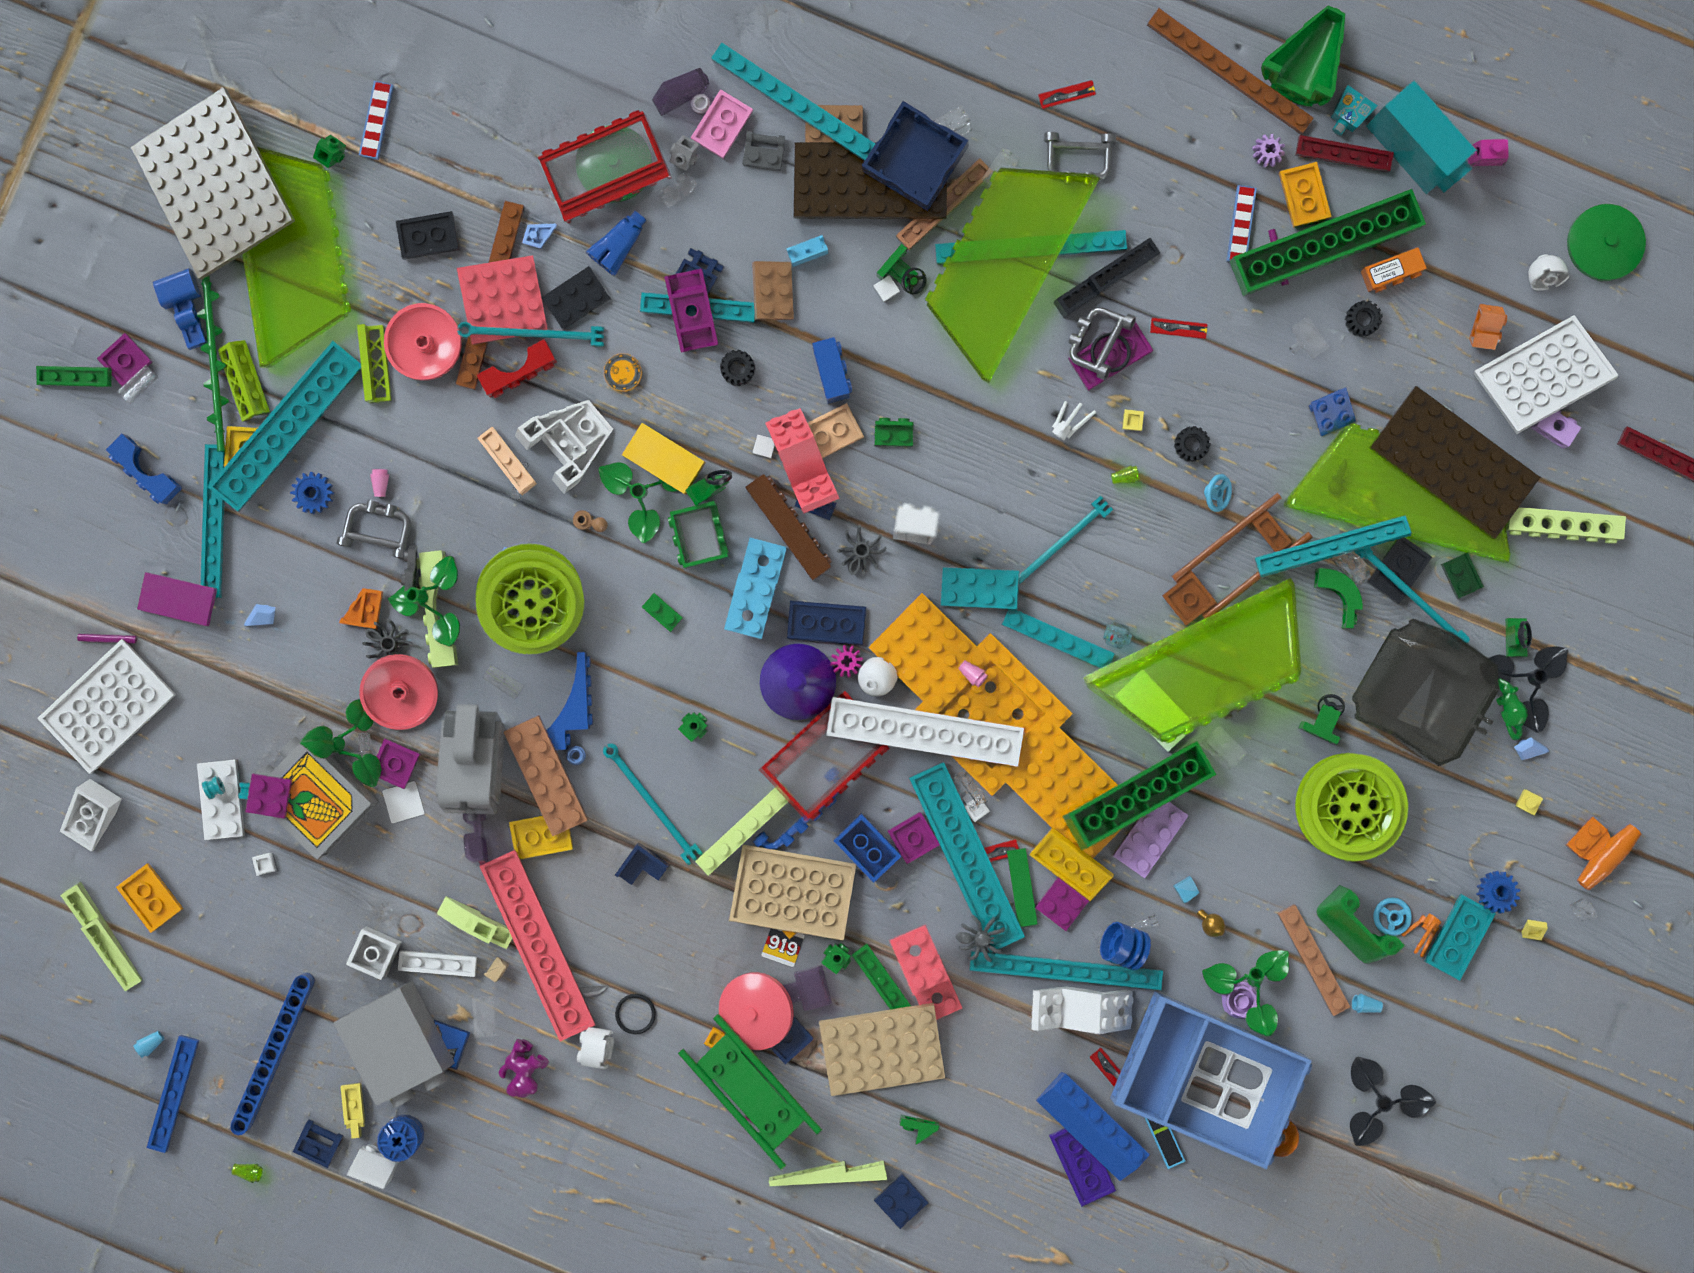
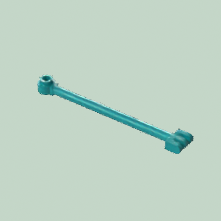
[457,322,604,347]
[1019,496,1114,585]
[1354,547,1470,647]
[603,743,704,865]

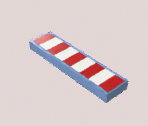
[359,81,394,160]
[1226,185,1257,262]

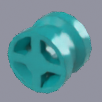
[202,776,226,800]
[238,782,250,799]

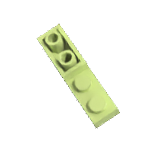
[437,896,512,949]

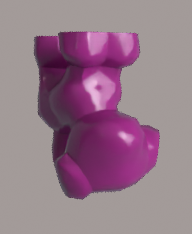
[498,1039,549,1098]

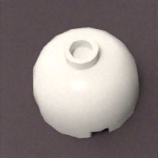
[1528,254,1569,291]
[858,657,897,697]

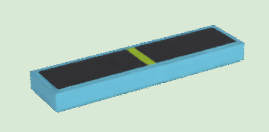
[1144,1117,1185,1169]

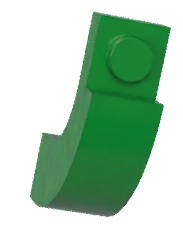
[1314,568,1363,629]

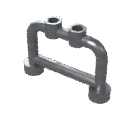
[1044,132,1116,185]
[1069,307,1136,380]
[336,500,411,559]

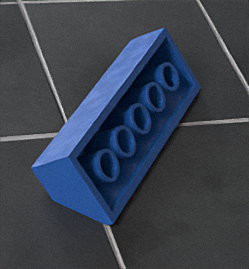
[1036,1072,1150,1181]

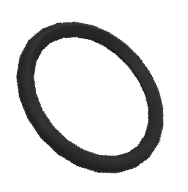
[1090,333,1131,373]
[615,994,656,1034]

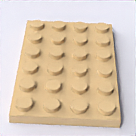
[729,845,856,941]
[819,1003,945,1096]

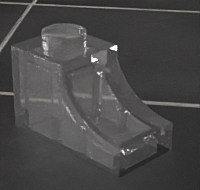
[1331,552,1371,587]

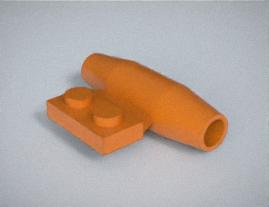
[1566,817,1642,891]

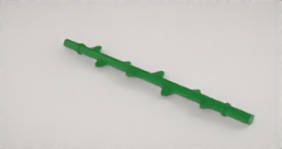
[197,275,229,452]

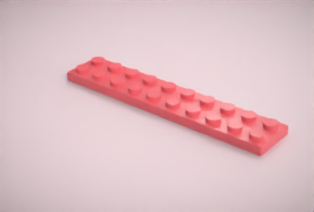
[479,849,596,1041]

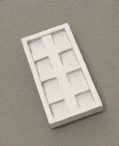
[197,759,245,840]

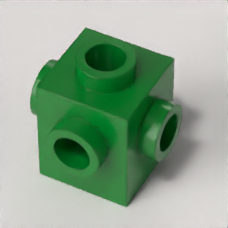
[313,135,346,169]
[678,712,709,742]
[821,942,851,975]

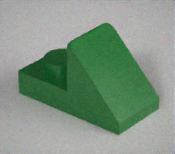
[899,1114,939,1145]

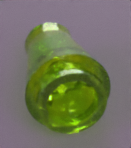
[1111,465,1140,484]
[231,1163,263,1183]

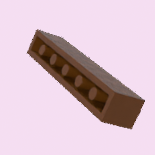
[745,474,832,581]

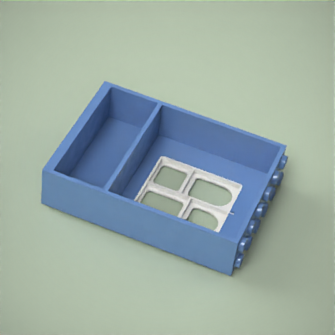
[1110,991,1312,1169]

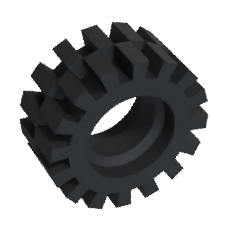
[1345,300,1383,337]
[720,350,755,386]
[1174,426,1211,462]

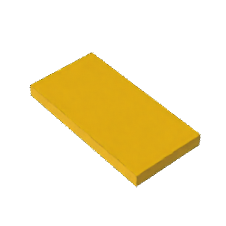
[622,423,706,495]
[1030,827,1114,902]

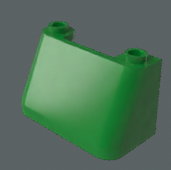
[1316,885,1405,964]

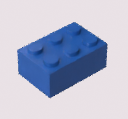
[812,337,852,404]
[834,813,902,883]

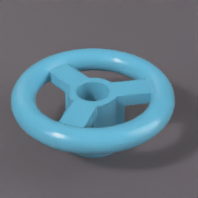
[1204,474,1232,512]
[1373,898,1412,936]

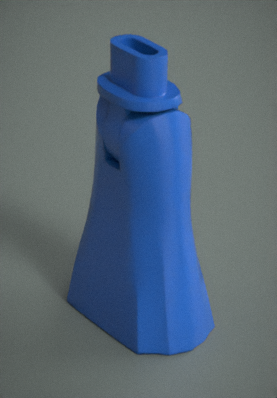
[586,211,647,276]

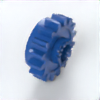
[290,472,334,514]
[1476,871,1520,914]

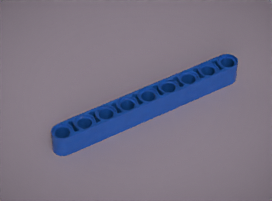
[230,973,315,1135]

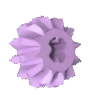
[1252,134,1285,167]

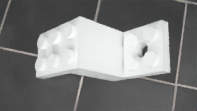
[1031,986,1133,1034]

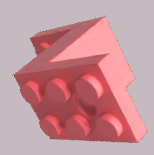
[765,408,839,514]
[889,924,962,1020]

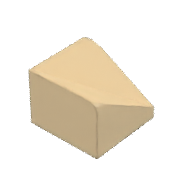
[484,957,509,982]

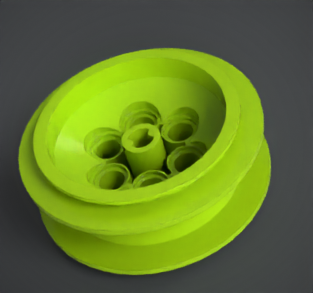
[476,544,584,654]
[1295,753,1408,861]

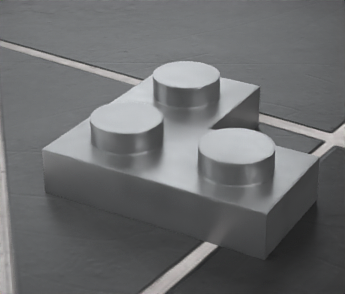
[401,545,418,591]

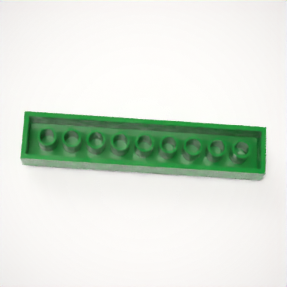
[1229,189,1426,297]

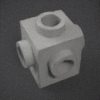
[669,135,700,170]

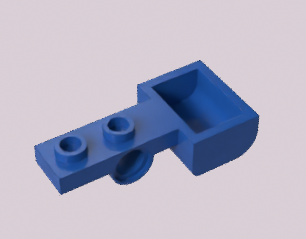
[153,268,208,350]

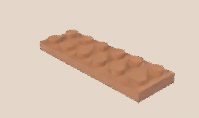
[504,715,588,836]

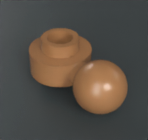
[573,510,608,532]

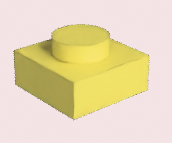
[1122,409,1144,431]
[1515,789,1543,815]
[1521,920,1548,940]

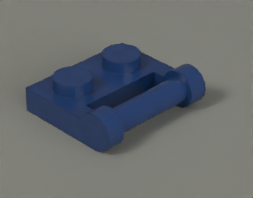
[293,1119,344,1168]

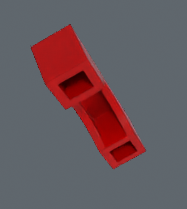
[477,339,557,398]

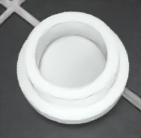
[691,94,710,114]

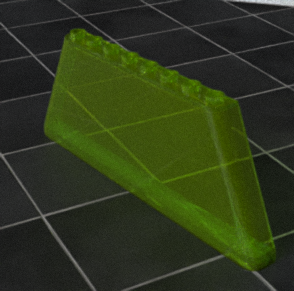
[242,147,351,369]
[925,168,1100,383]
[1284,423,1511,563]
[1083,578,1301,743]

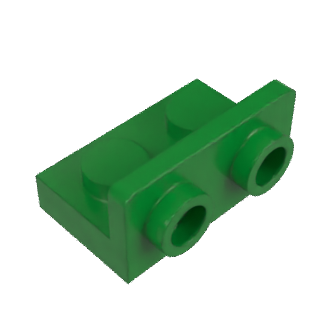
[874,418,914,447]

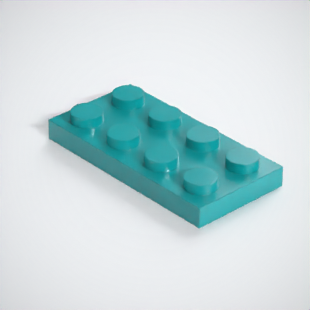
[941,567,1020,609]
[1424,894,1496,981]

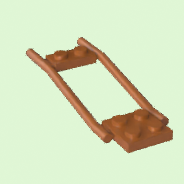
[1162,493,1313,626]

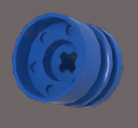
[1100,921,1151,971]
[377,1114,424,1162]

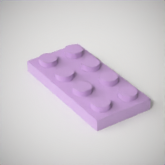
[1112,802,1189,878]

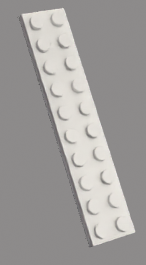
[827,697,1024,766]

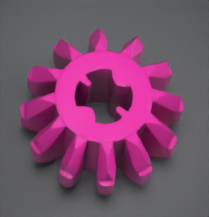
[831,645,863,678]

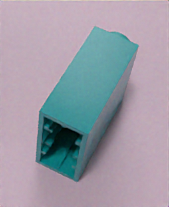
[1366,80,1477,194]

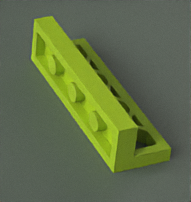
[357,324,392,403]
[217,340,270,422]

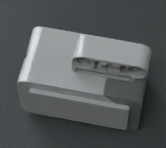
[436,704,505,814]

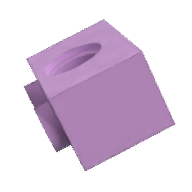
[1531,410,1581,449]

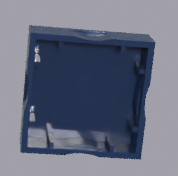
[862,101,969,211]

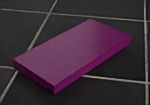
[1068,321,1154,391]
[137,572,217,626]

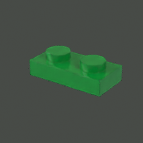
[642,593,683,632]

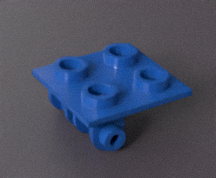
[1309,387,1356,436]

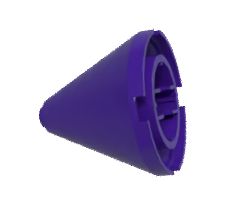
[760,643,836,720]

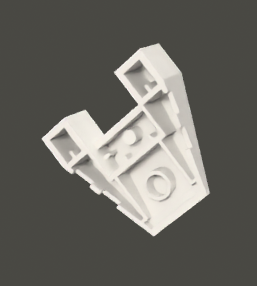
[515,400,613,494]

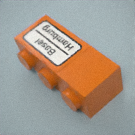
[1360,247,1427,293]

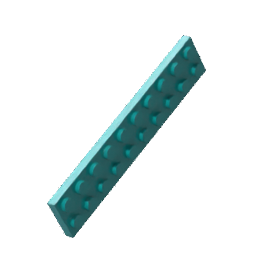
[208,341,361,512]
[909,762,1025,953]

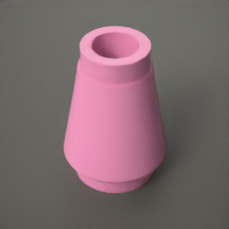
[370,469,390,497]
[958,660,988,687]

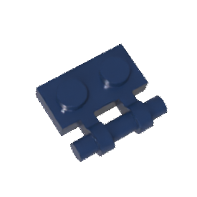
[676,248,724,295]

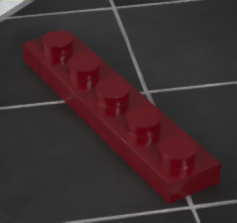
[1295,135,1394,173]
[1617,426,1694,482]

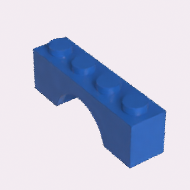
[106,433,182,505]

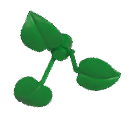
[599,462,678,543]
[388,556,460,647]
[300,699,381,787]
[1202,950,1289,1037]

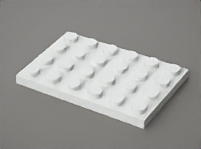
[1474,315,1618,434]
[37,639,176,774]

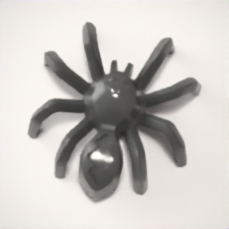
[837,525,887,575]
[362,619,413,659]
[955,915,1005,962]

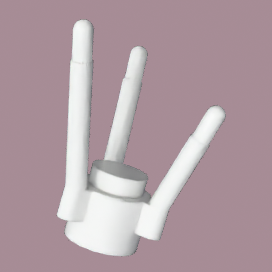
[1052,401,1096,440]

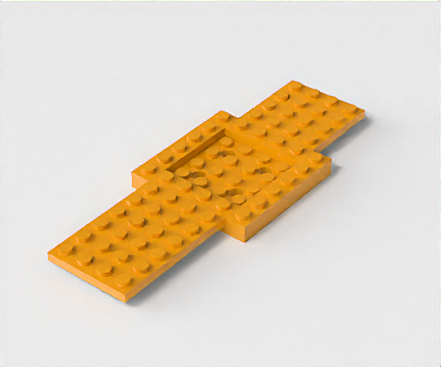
[868,593,1123,858]

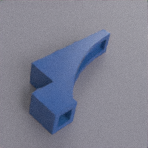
[547,652,593,750]

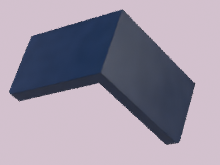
[615,843,670,885]

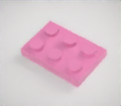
[691,89,753,159]

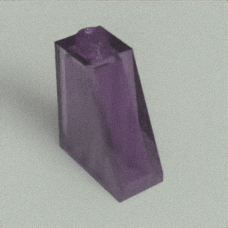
[652,67,710,116]

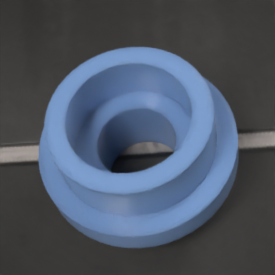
[566,746,586,765]

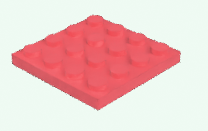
[457,255,548,345]

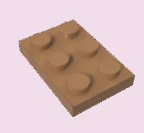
[805,105,863,142]
[752,261,794,320]

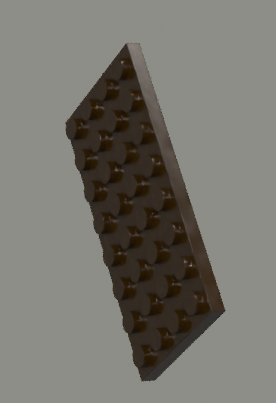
[793,142,947,219]
[1369,386,1541,540]

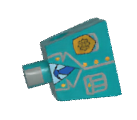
[1331,85,1378,136]

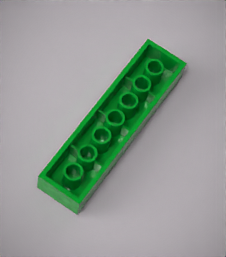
[1062,741,1217,851]

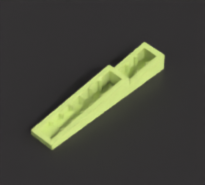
[60,882,142,991]
[769,1160,887,1186]

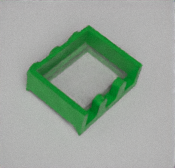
[668,501,730,569]

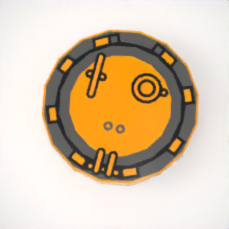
[604,353,642,392]

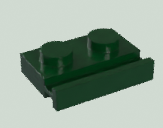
[1441,552,1484,599]

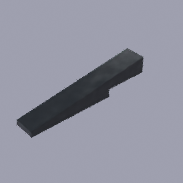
[1053,238,1160,318]

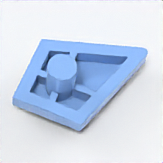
[522,224,557,249]
[244,604,276,626]
[1514,737,1549,760]

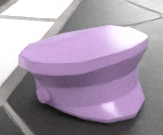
[1221,982,1257,1018]

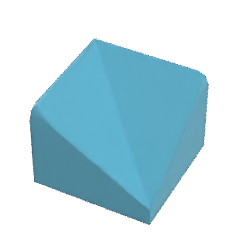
[1173,876,1200,903]

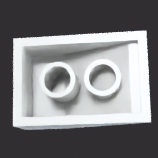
[60,779,122,851]

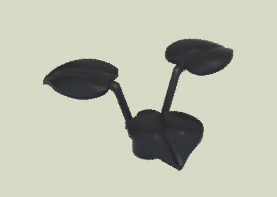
[1481,646,1568,733]
[1350,1056,1436,1146]

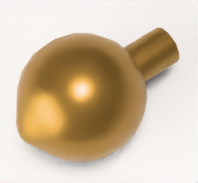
[1197,909,1226,937]

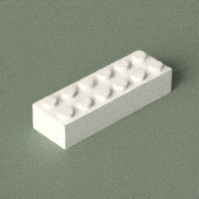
[893,504,939,545]

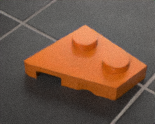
[339,588,383,629]

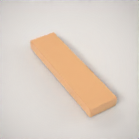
[478,427,537,496]

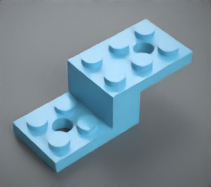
[724,538,787,639]

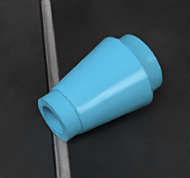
[1352,994,1383,1013]
[133,1031,165,1058]

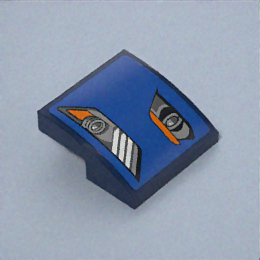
[434,1020,471,1070]

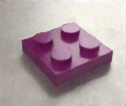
[97,333,153,388]
[376,738,421,789]
[245,773,292,819]
[887,812,940,864]
[1035,877,1089,931]

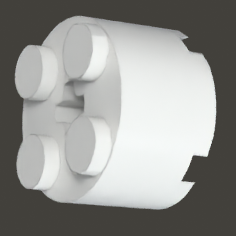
[577,1027,614,1069]

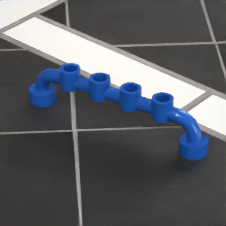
[752,766,840,850]

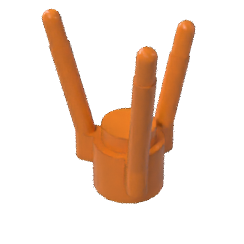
[1401,913,1442,958]

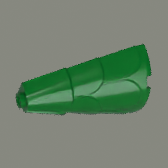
[1261,5,1346,107]

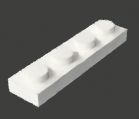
[398,950,477,977]

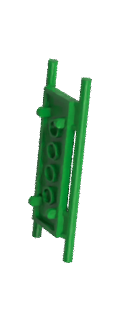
[678,1014,823,1170]

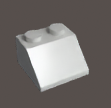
[347,1144,399,1189]

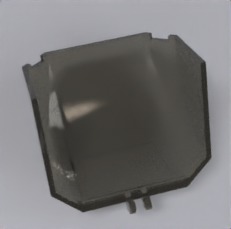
[1352,618,1499,766]

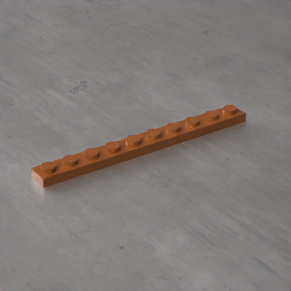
[1147,8,1314,135]
[456,201,524,390]

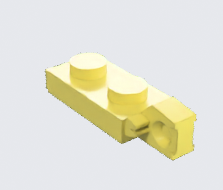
[341,1083,365,1139]

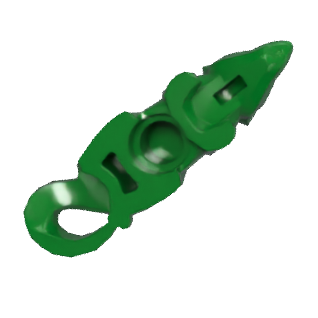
[1496,678,1528,740]

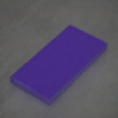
[1049,1128,1116,1207]

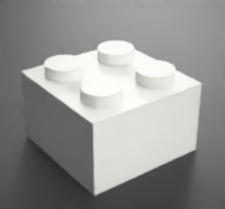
[346,926,402,980]

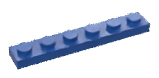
[146,1035,199,1153]

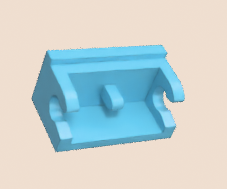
[786,235,828,267]

